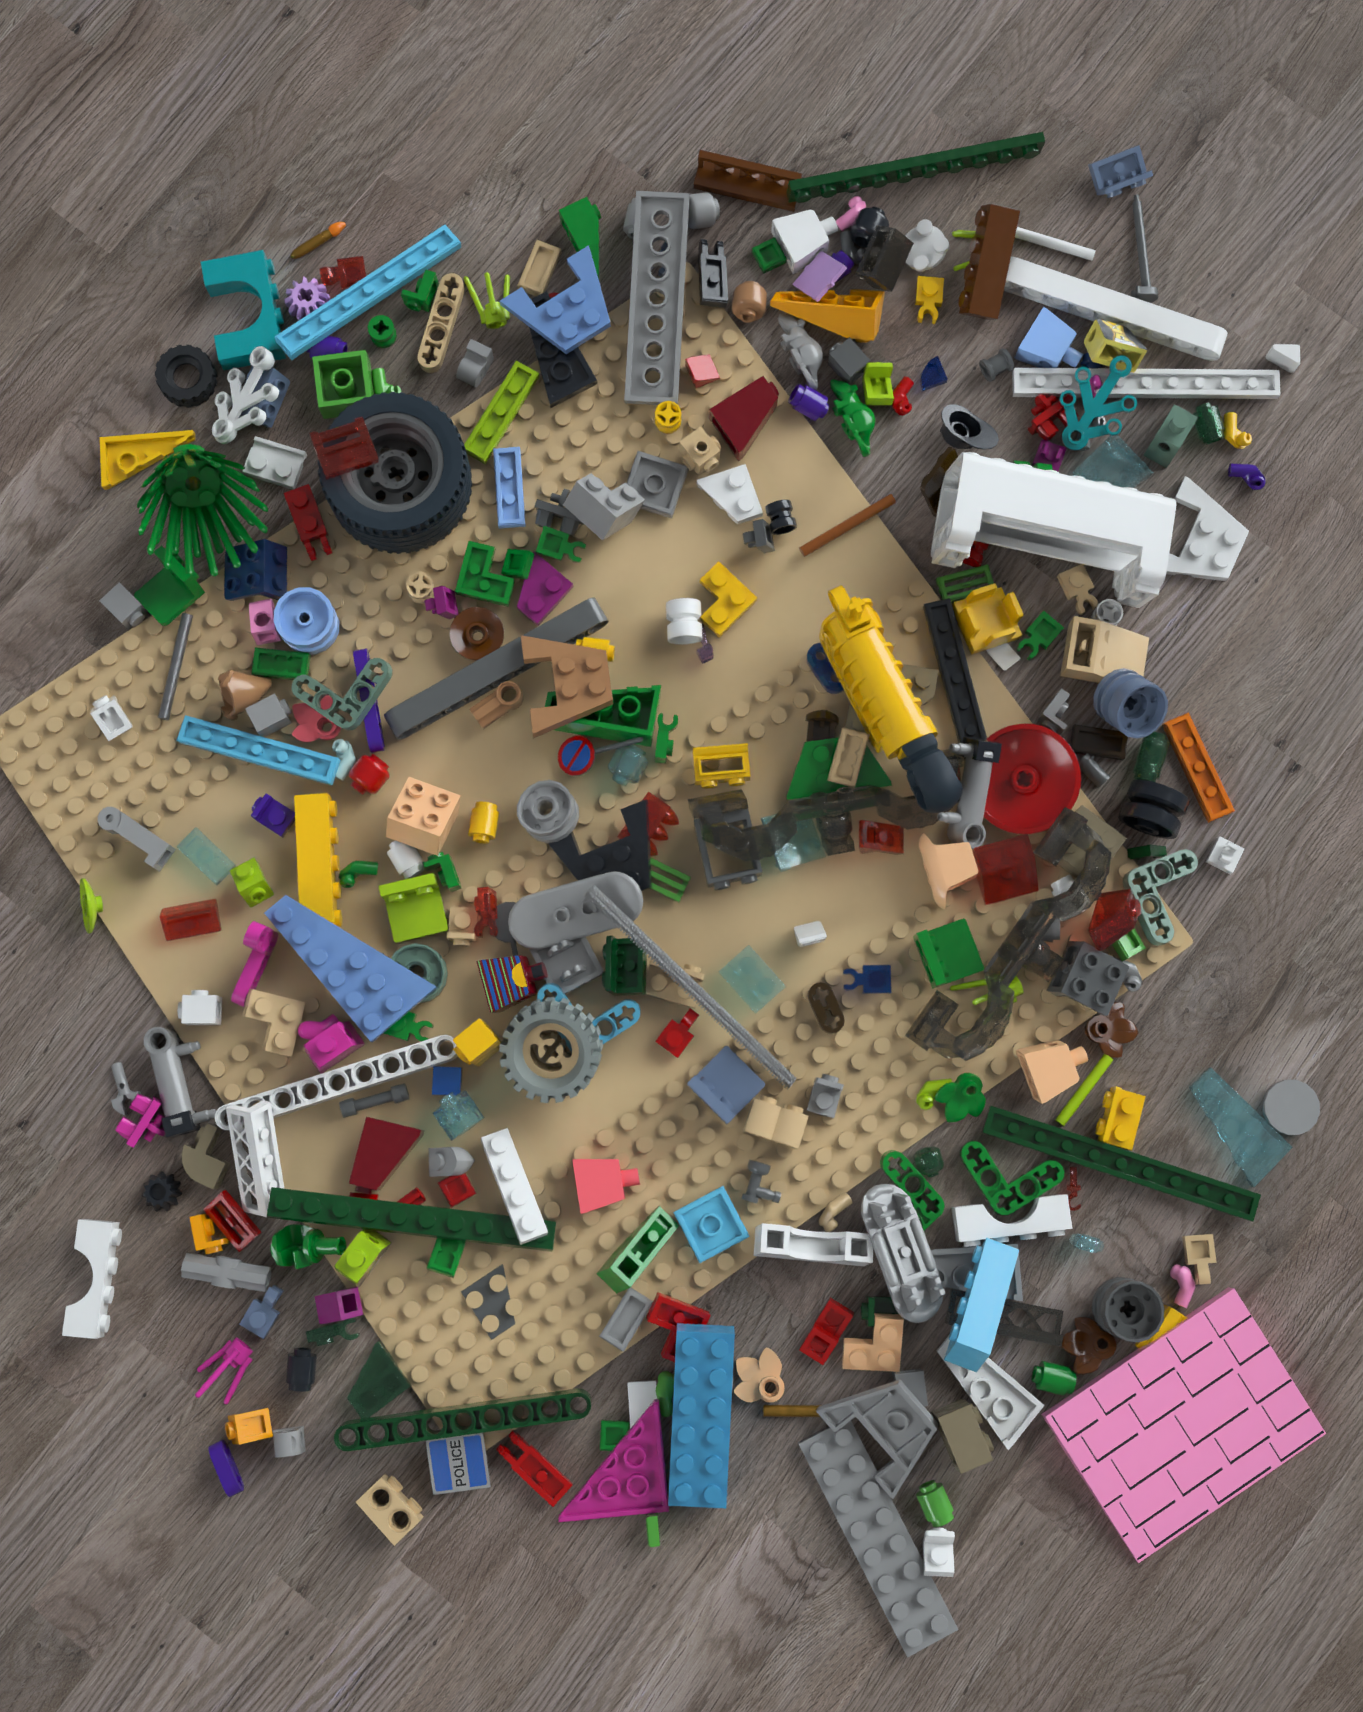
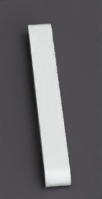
[1004,257,1228,361]
[215,1035,458,1130]

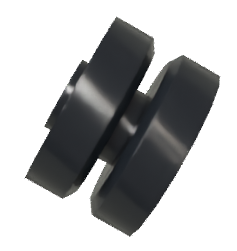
[1118,779,1190,839]

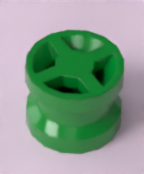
[368,315,397,348]

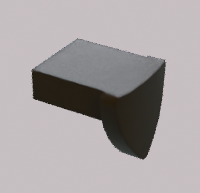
[805,710,839,742]

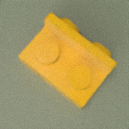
[1095,1086,1146,1151]

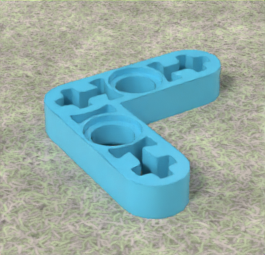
[537,983,641,1052]

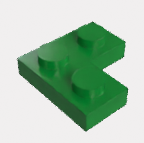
[455,541,515,607]

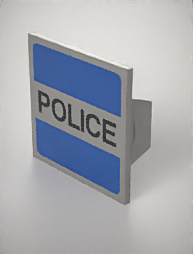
[426,1433,491,1495]

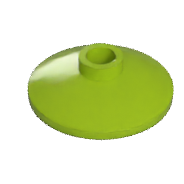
[80,878,103,934]

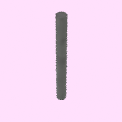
[158,613,193,720]

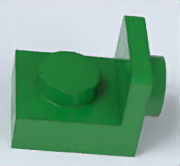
[401,270,439,312]
[422,852,462,892]

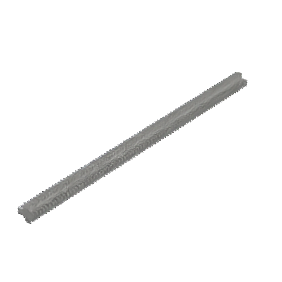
[584,885,796,1089]

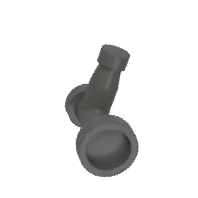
[741,1160,781,1204]

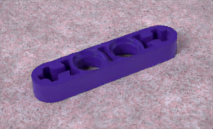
[353,648,385,753]

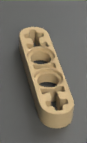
[418,273,465,373]

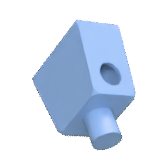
[1014,307,1083,368]

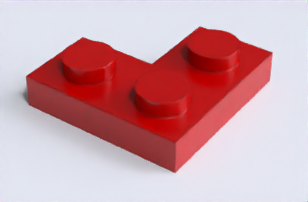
[646,1292,711,1362]

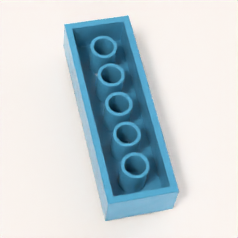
[668,1323,735,1509]

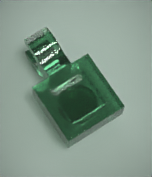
[306,1317,360,1346]

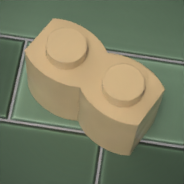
[743,1095,808,1149]

